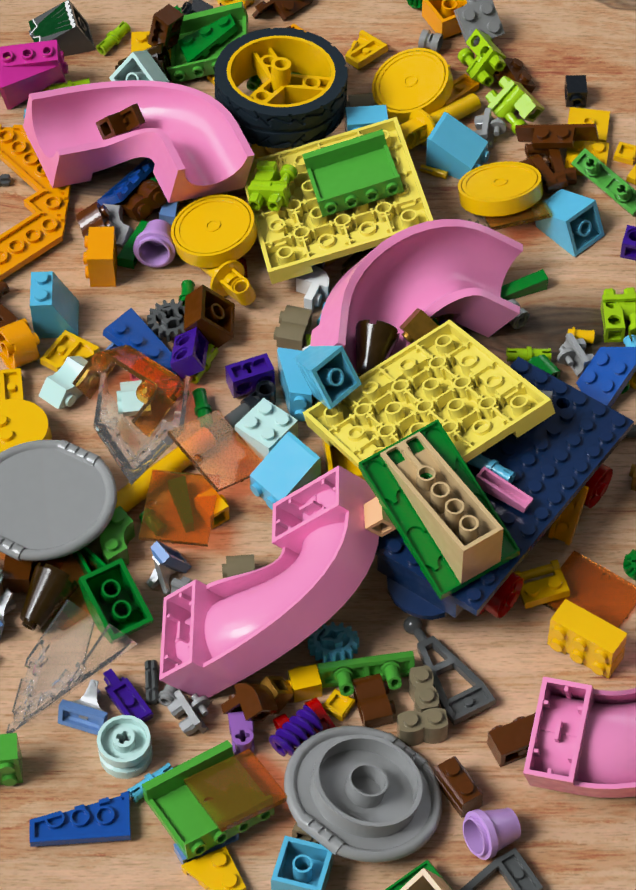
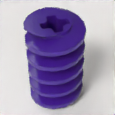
[269,705,323,756]

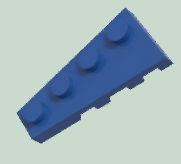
[97,158,155,206]
[103,308,179,381]
[30,791,131,847]

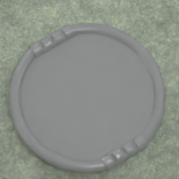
[0,440,117,561]
[284,726,443,863]

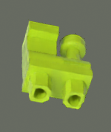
[457,29,506,87]
[485,76,545,136]
[247,160,298,211]
[600,287,636,343]

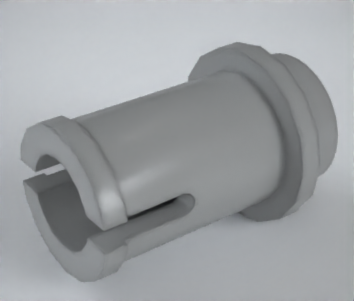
[158,684,178,706]

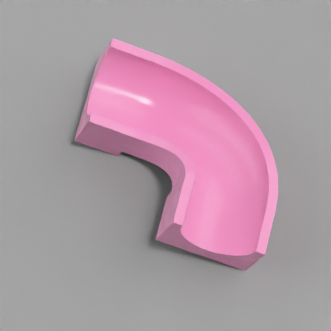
[23,80,255,203]
[310,219,523,371]
[159,466,379,698]
[523,677,636,798]

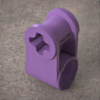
[228,711,255,759]

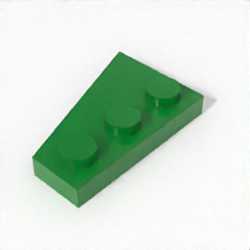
[178,14,238,63]

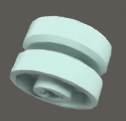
[97,715,153,779]

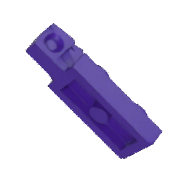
[103,669,153,723]

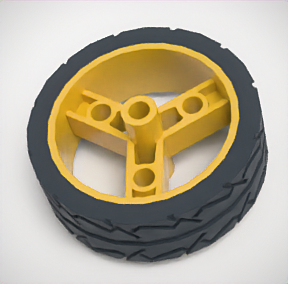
[214,28,348,148]

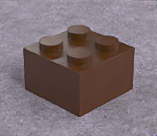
[184,285,235,348]

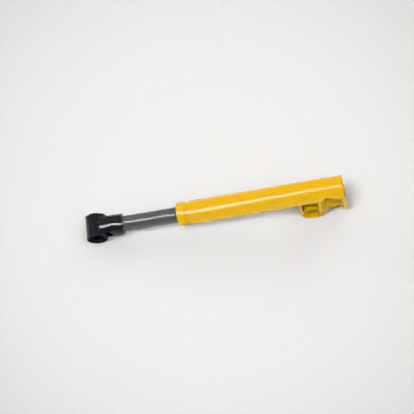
[115,380,276,513]

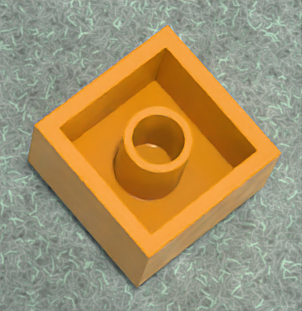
[422,0,467,39]
[83,227,118,287]

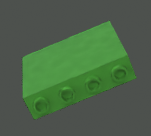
[167,1,248,83]
[302,129,404,217]
[142,740,275,860]

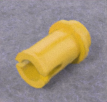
[567,327,595,344]

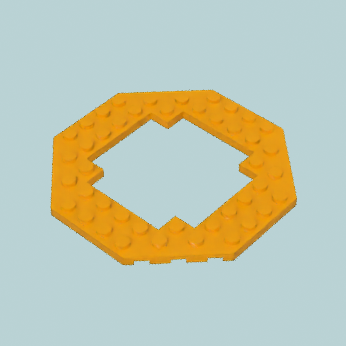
[0,124,71,281]

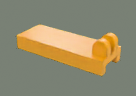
[442,74,480,108]
[548,486,589,545]

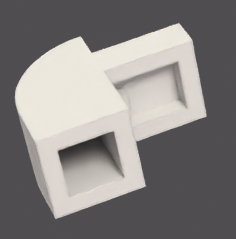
[296,265,329,313]

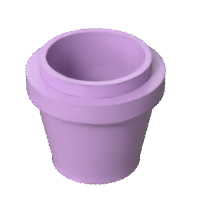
[133,219,176,268]
[463,808,521,860]

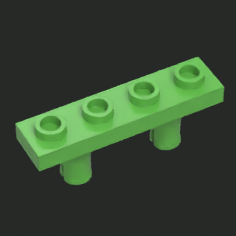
[571,148,636,217]
[318,651,415,696]

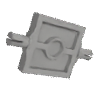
[454,0,505,48]

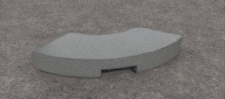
[103,204,133,247]

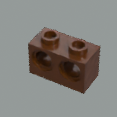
[148,4,184,50]

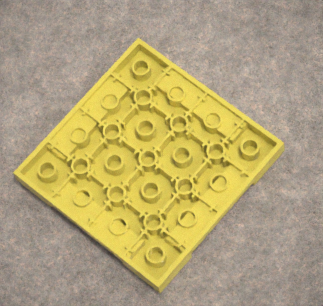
[245,117,433,284]
[302,320,555,468]

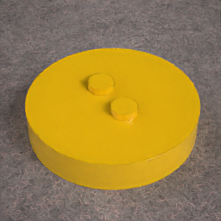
[372,48,453,123]
[458,161,543,217]
[171,194,258,268]
[0,399,52,453]

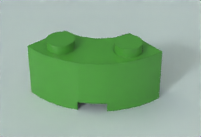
[100,506,135,565]

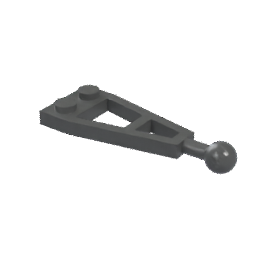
[403,616,496,725]
[460,848,543,890]

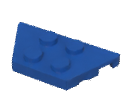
[576,347,636,408]

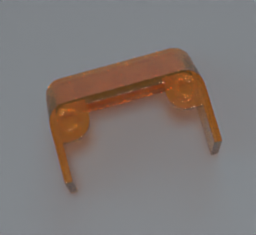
[72,345,184,437]

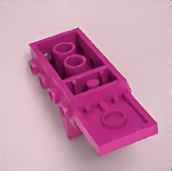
[0,40,69,110]

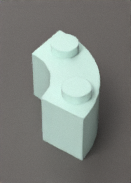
[39,356,100,409]
[116,380,150,417]

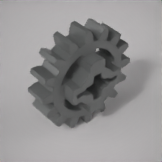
[147,299,186,342]

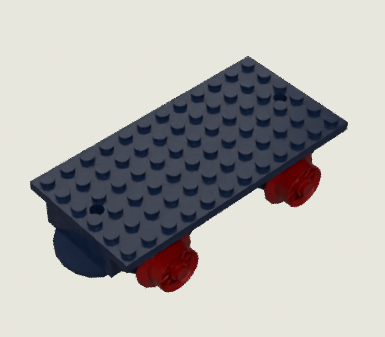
[375,357,634,620]

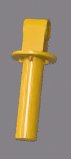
[400,93,481,149]
[199,260,256,306]

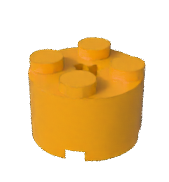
[0,318,40,369]

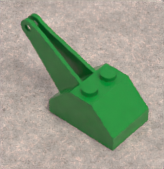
[72,546,154,644]

